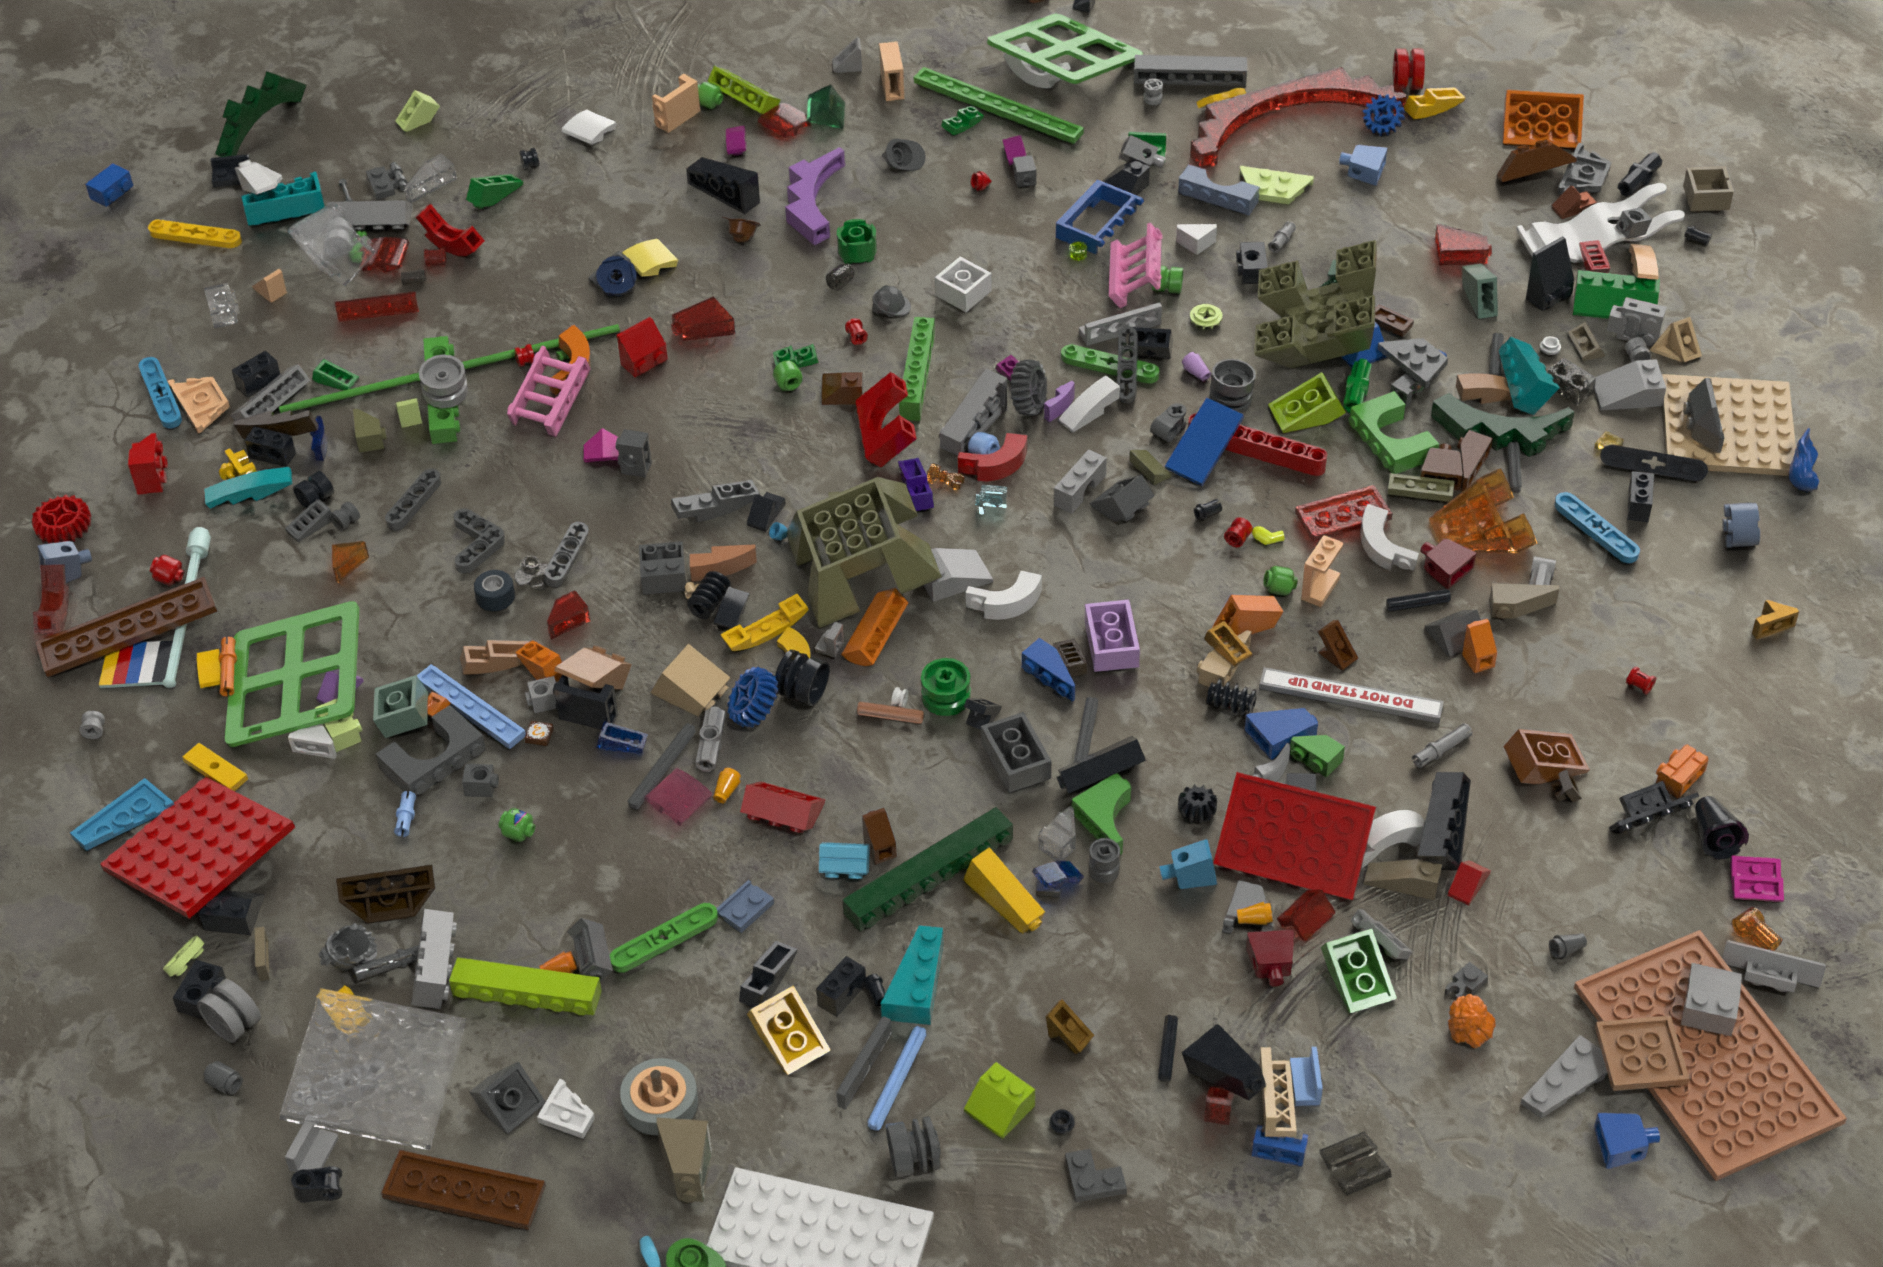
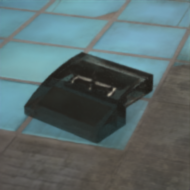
[1320,1131,1392,1196]

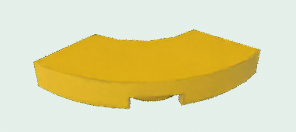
[1197,88,1247,108]
[777,627,811,659]

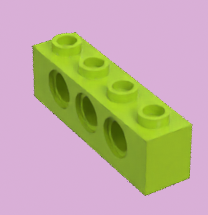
[707,66,781,117]

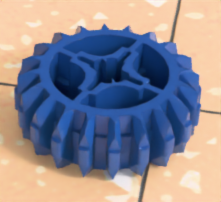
[727,667,778,728]

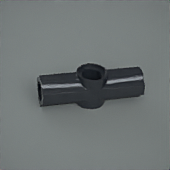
[1617,152,1663,197]

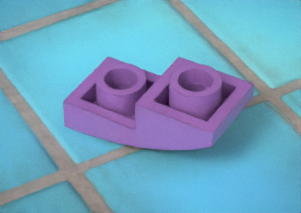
[1044,381,1075,422]

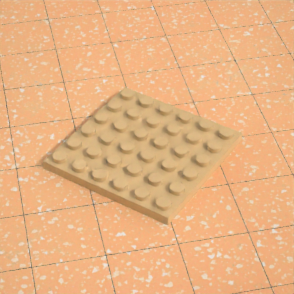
[1662,374,1796,476]

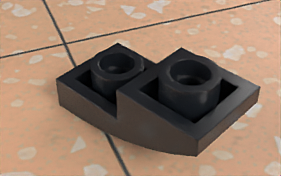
[714,587,750,630]

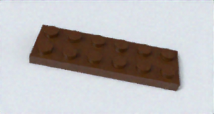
[381,1150,546,1230]

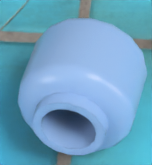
[968,432,1000,454]

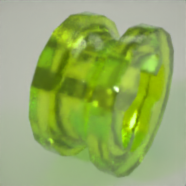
[1069,242,1087,261]

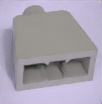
[1118,135,1165,168]

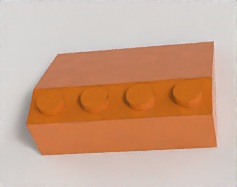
[1503,90,1584,149]

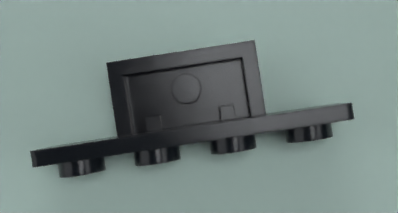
[1609,781,1700,832]

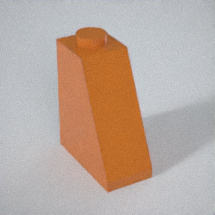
[1212,595,1284,643]

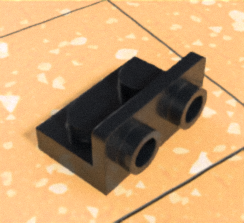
[210,154,250,188]

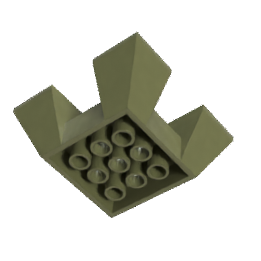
[1254,240,1377,368]
[787,477,942,628]

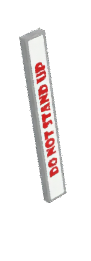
[1259,667,1444,723]

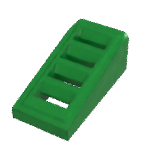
[312,359,359,390]

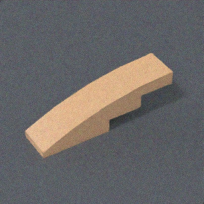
[1629,244,1659,280]

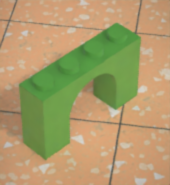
[1349,391,1439,474]

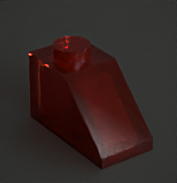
[547,590,590,640]

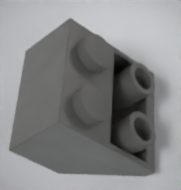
[639,541,686,595]

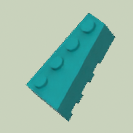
[1499,337,1559,415]

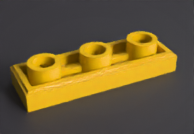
[182,743,248,791]

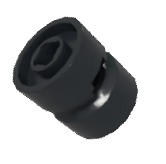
[293,471,334,509]

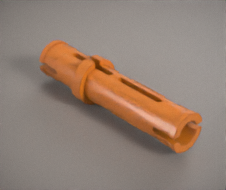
[219,637,237,697]

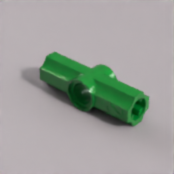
[1343,358,1372,413]

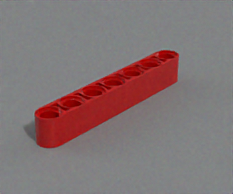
[1188,413,1327,476]

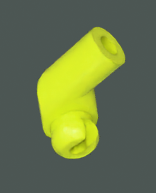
[1252,526,1285,545]

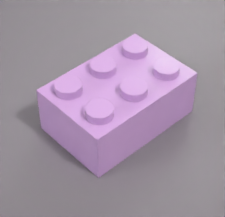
[1085,600,1140,672]

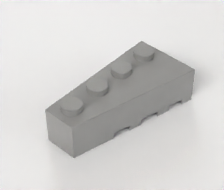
[939,369,1007,456]
[411,909,457,1009]

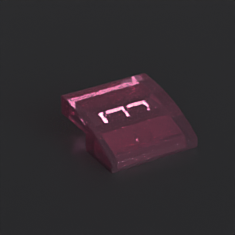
[645,768,713,826]

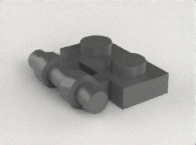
[366,162,407,200]

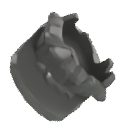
[318,923,377,970]

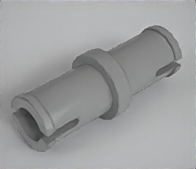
[1268,221,1296,253]

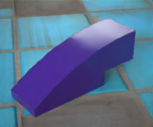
[898,458,934,511]

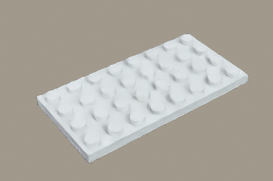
[703,1167,934,1267]

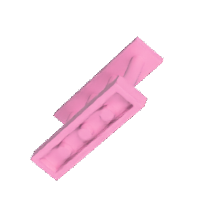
[1109,223,1162,308]
[507,346,590,437]

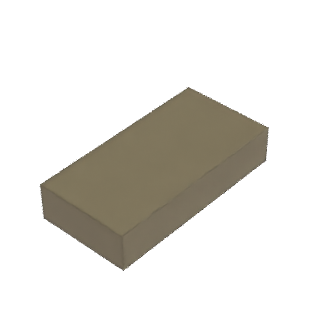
[255,927,270,981]

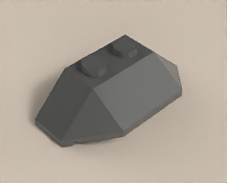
[1683,378,1725,453]

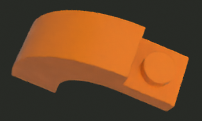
[550,325,590,395]

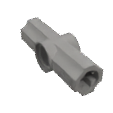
[695,706,726,772]

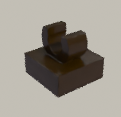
[1552,770,1582,803]

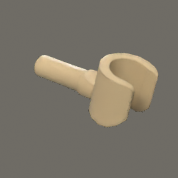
[684,582,699,599]

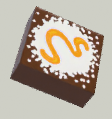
[525,721,554,746]

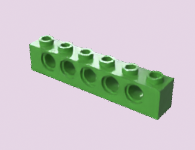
[899,317,935,421]
[423,336,460,444]

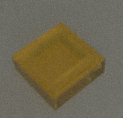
[1594,431,1624,451]

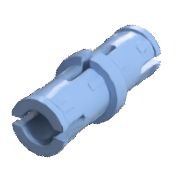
[394,791,416,837]

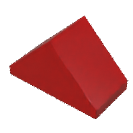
[1447,860,1491,906]

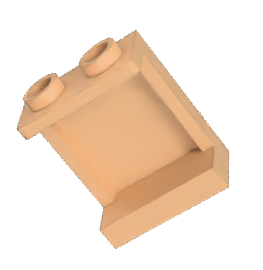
[652,74,700,133]
[1301,535,1343,607]

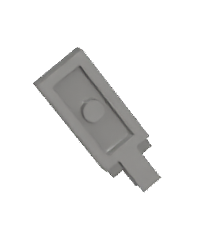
[1350,909,1413,960]

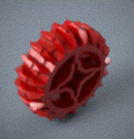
[32,494,92,544]

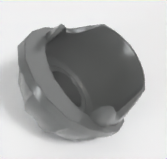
[872,285,911,317]

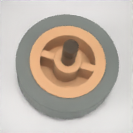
[620,1058,698,1135]

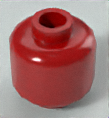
[149,554,184,586]

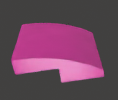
[1730,856,1784,902]

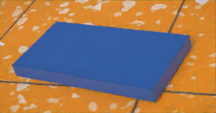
[1165,398,1244,486]

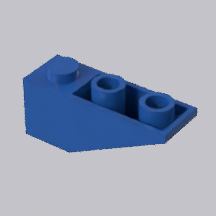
[1022,638,1075,701]

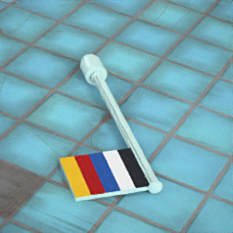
[99,527,211,688]

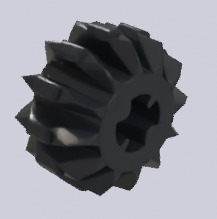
[1178,784,1217,824]

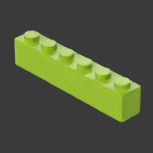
[449,957,602,1016]

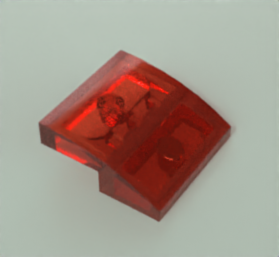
[758,103,813,138]
[359,237,410,273]

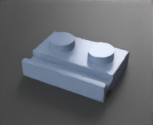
[716,880,774,933]

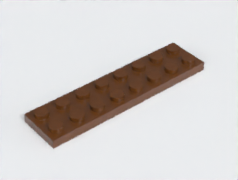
[35,577,218,677]

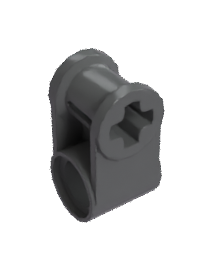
[1150,403,1186,442]

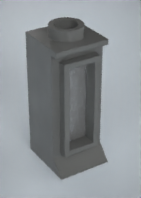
[567,918,613,982]

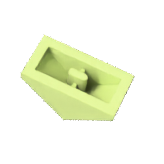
[395,398,422,428]

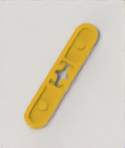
[148,219,242,248]

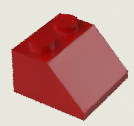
[617,317,668,377]

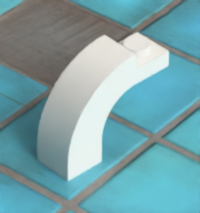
[1003,43,1071,88]
[1360,504,1419,571]
[966,571,1042,620]
[1362,810,1425,868]

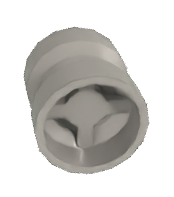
[1144,79,1163,105]
[1625,337,1652,362]

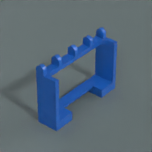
[1056,180,1144,254]

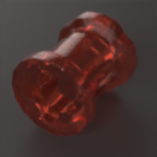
[424,247,447,266]

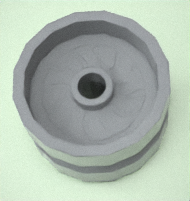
[419,355,468,408]
[197,979,261,1043]

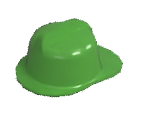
[666,1238,726,1267]

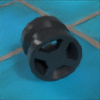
[519,147,539,170]

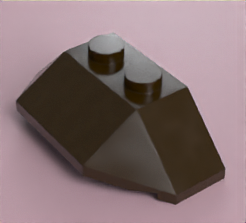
[336,865,436,923]

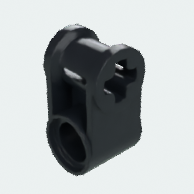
[291,1166,342,1203]

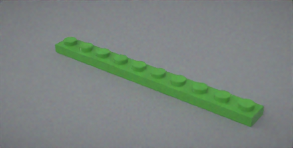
[914,67,1084,144]

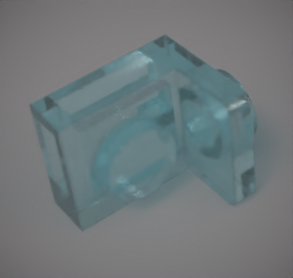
[975,485,1008,514]

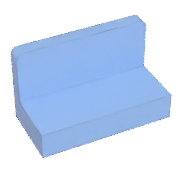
[1290,1047,1322,1106]

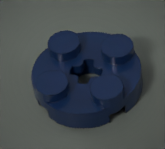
[596,256,636,296]

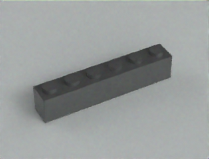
[1134,55,1247,86]

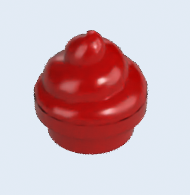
[971,171,992,191]

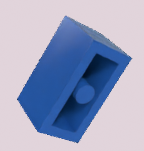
[85,163,133,207]

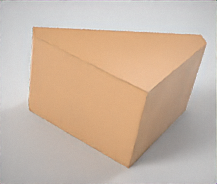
[252,269,287,303]

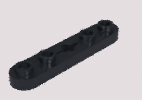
[1600,445,1708,481]

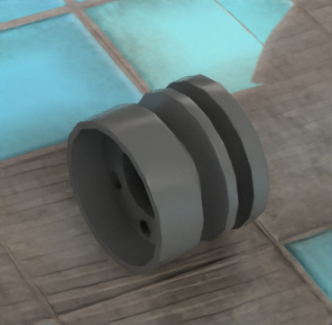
[1209,359,1256,413]
[886,1116,941,1178]

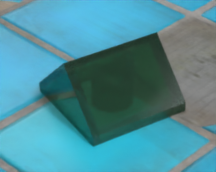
[806,84,845,129]

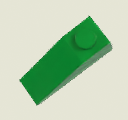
[466,174,524,209]

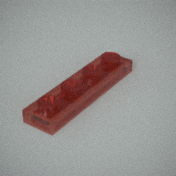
[335,292,419,322]

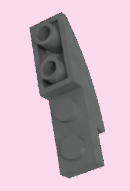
[671,480,760,522]

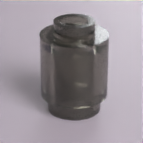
[826,263,854,291]

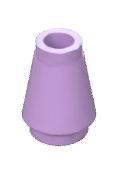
[1182,352,1211,382]

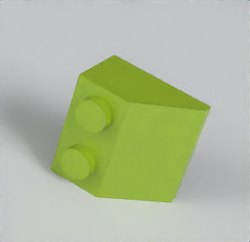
[964,1062,1035,1139]

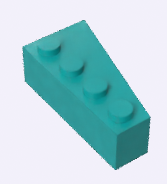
[241,171,326,226]
[881,925,944,1025]

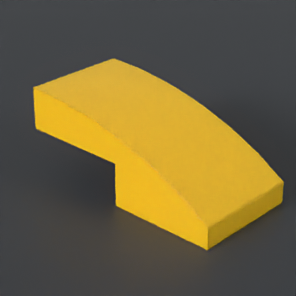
[197,649,221,688]

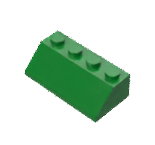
[1573,270,1660,319]

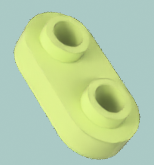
[163,936,204,977]

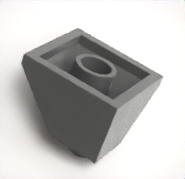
[469,1062,546,1134]

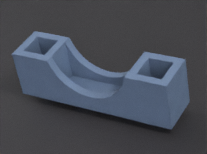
[1178,164,1260,215]

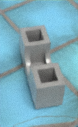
[1054,450,1107,514]

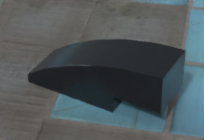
[739,941,797,1008]

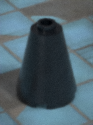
[1695,796,1749,860]

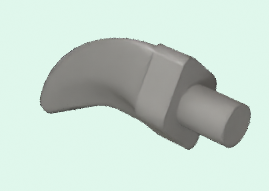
[1251,743,1290,782]

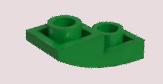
[941,106,984,135]
[773,344,819,368]

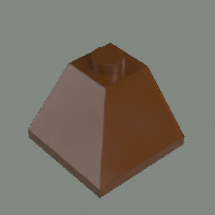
[821,372,864,405]

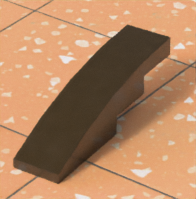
[233,410,318,439]

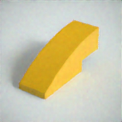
[1404,88,1465,119]

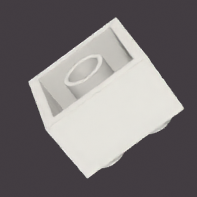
[935,257,991,312]

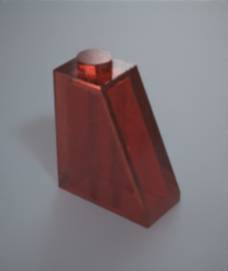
[1435,224,1492,266]
[671,296,736,341]

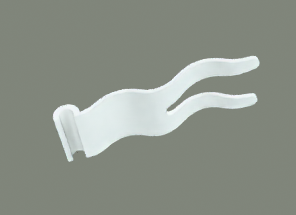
[1516,183,1685,263]

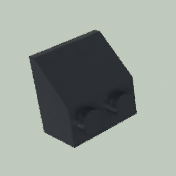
[199,890,264,935]

